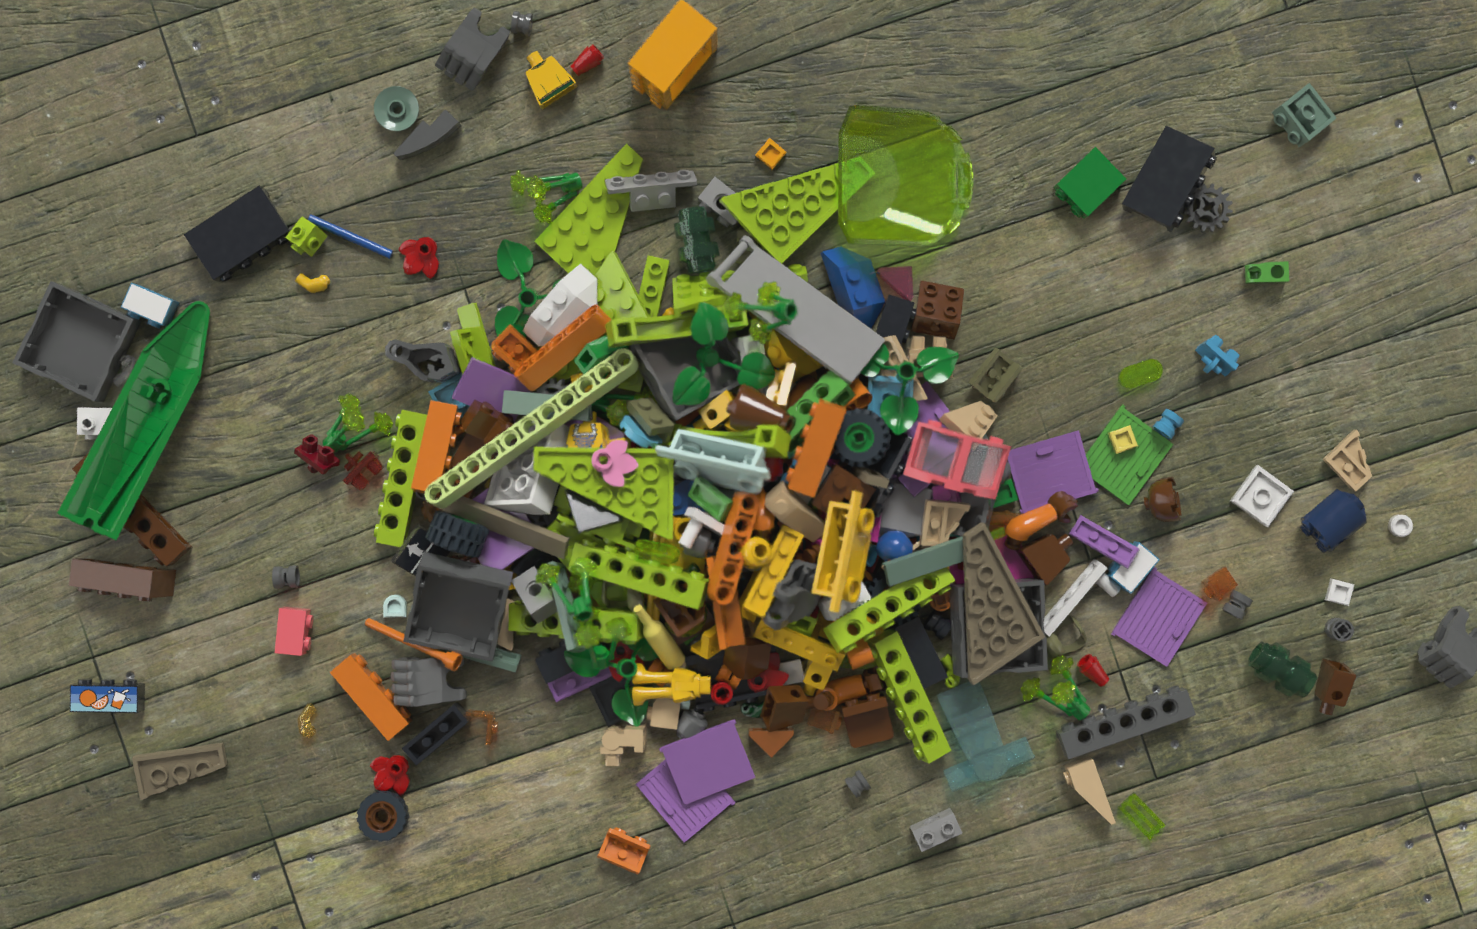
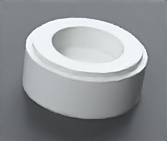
[1388,515,1413,537]

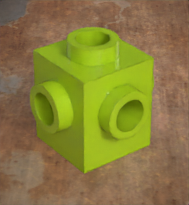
[285,216,328,257]

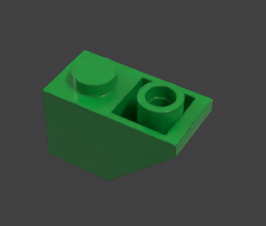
[574,335,629,379]

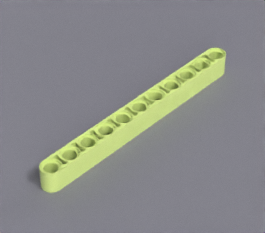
[425,349,639,509]

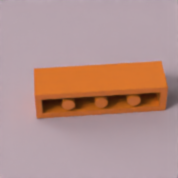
[785,398,846,498]
[411,400,462,497]
[330,653,412,741]

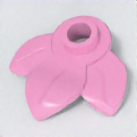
[592,440,638,487]

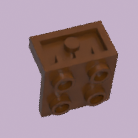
[911,281,964,340]

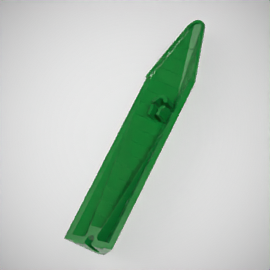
[57,301,210,540]

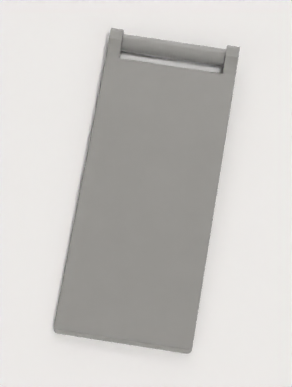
[706,235,885,384]

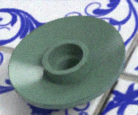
[374,86,419,131]

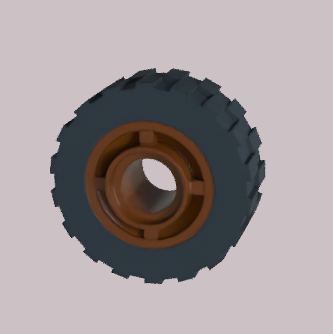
[357,790,409,842]

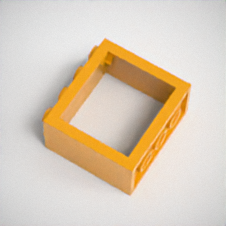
[628,0,717,110]

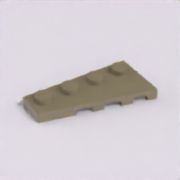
[132,742,228,801]

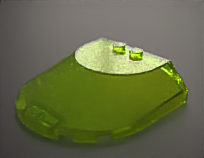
[838,105,974,246]

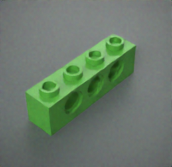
[787,370,855,459]

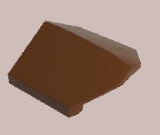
[653,584,705,638]
[723,637,772,680]

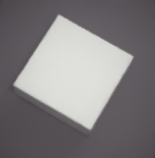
[1325,579,1354,606]
[779,659,804,686]

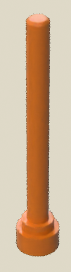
[365,618,463,671]

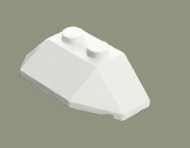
[523,264,598,346]

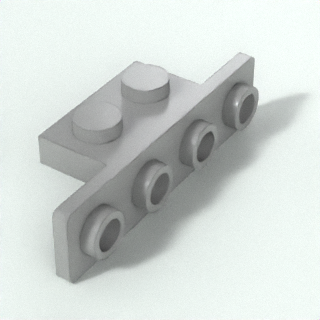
[605,170,697,212]

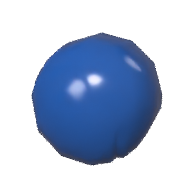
[876,530,913,562]

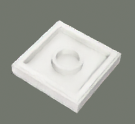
[1230,465,1294,527]

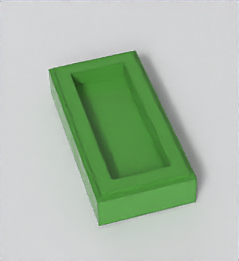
[688,476,733,522]

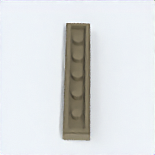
[442,496,569,559]

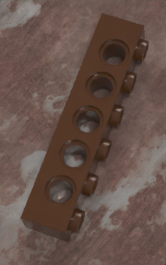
[72,454,192,566]

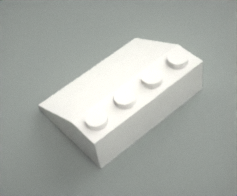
[484,422,569,515]

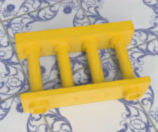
[740,525,804,623]
[753,596,846,671]

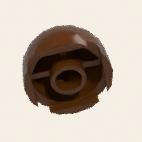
[1144,476,1182,522]

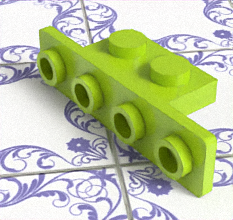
[450,303,496,375]
[557,512,645,553]

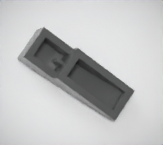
[393,110,462,160]

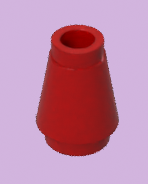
[570,44,604,76]
[1077,654,1109,687]
[711,682,733,705]

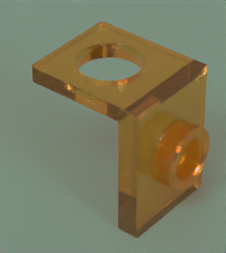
[466,709,498,745]

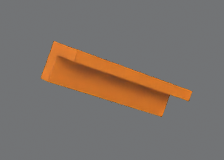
[706,555,746,650]

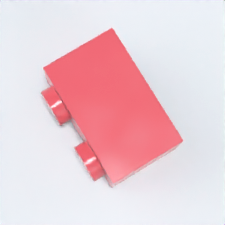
[275,607,313,656]

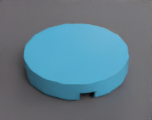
[620,415,662,449]

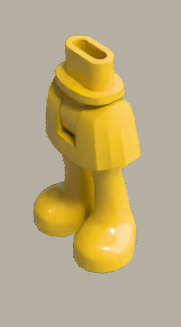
[632,663,711,706]

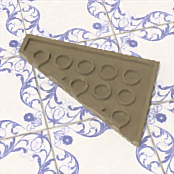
[963,522,1045,685]

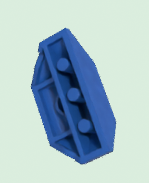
[820,247,885,329]

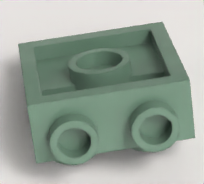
[1272,83,1336,147]

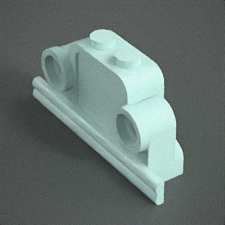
[655,429,770,494]

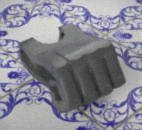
[435,8,510,91]
[385,340,460,383]
[763,560,821,630]
[1417,606,1477,688]
[391,656,467,706]

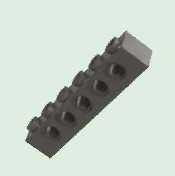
[1056,685,1196,759]

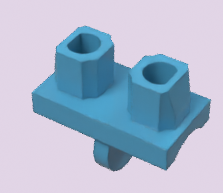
[1195,335,1240,376]

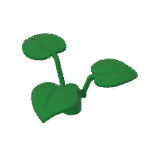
[495,239,561,337]
[672,302,776,405]
[860,343,959,435]
[564,638,658,726]

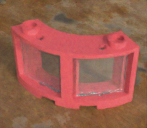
[903,419,1011,499]

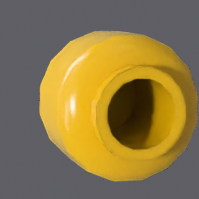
[738,537,772,569]

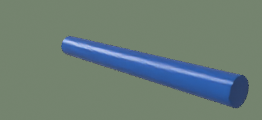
[308,214,393,259]

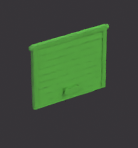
[1086,404,1173,505]

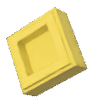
[1108,425,1138,454]

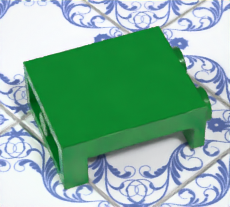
[1053,147,1126,219]

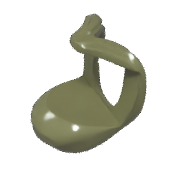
[602,580,644,612]
[1045,616,1087,658]

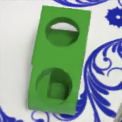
[1245,261,1289,284]

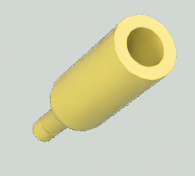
[634,605,685,670]

